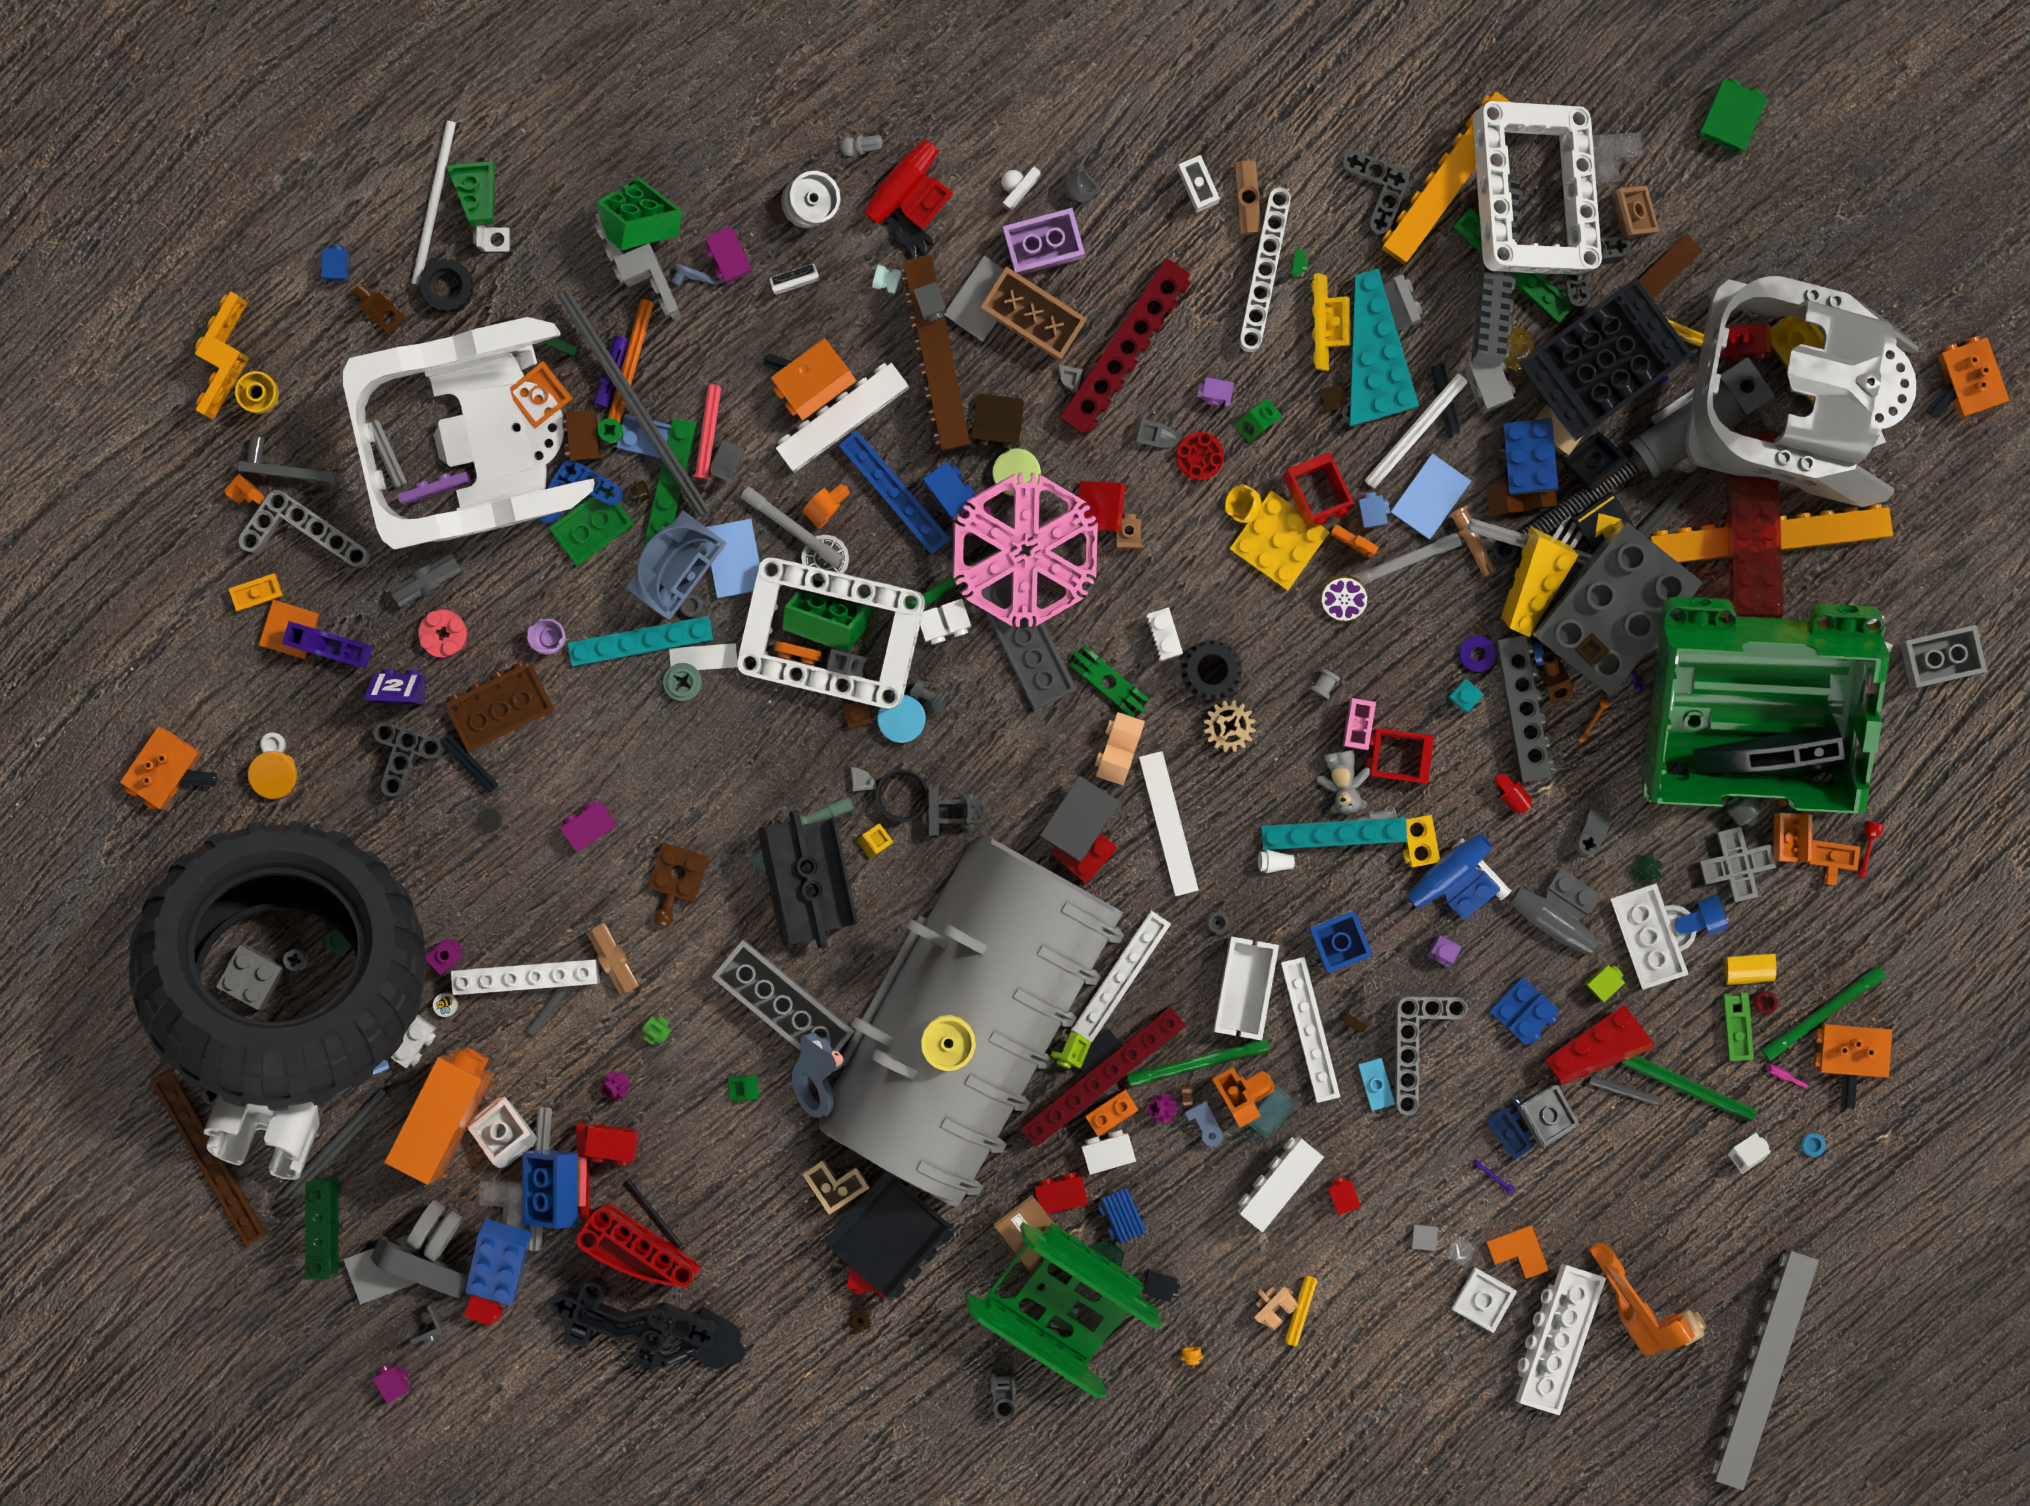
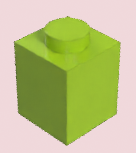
[1585,965,1625,1002]

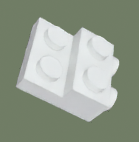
[391,1015,437,1068]

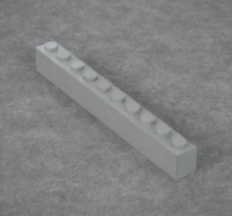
[1710,1249,1819,1490]

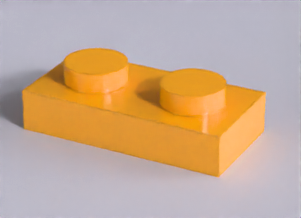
[229,573,283,612]

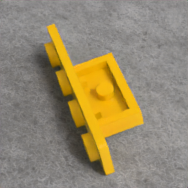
[1311,273,1351,371]

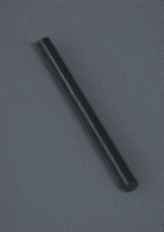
[625,1180,683,1249]

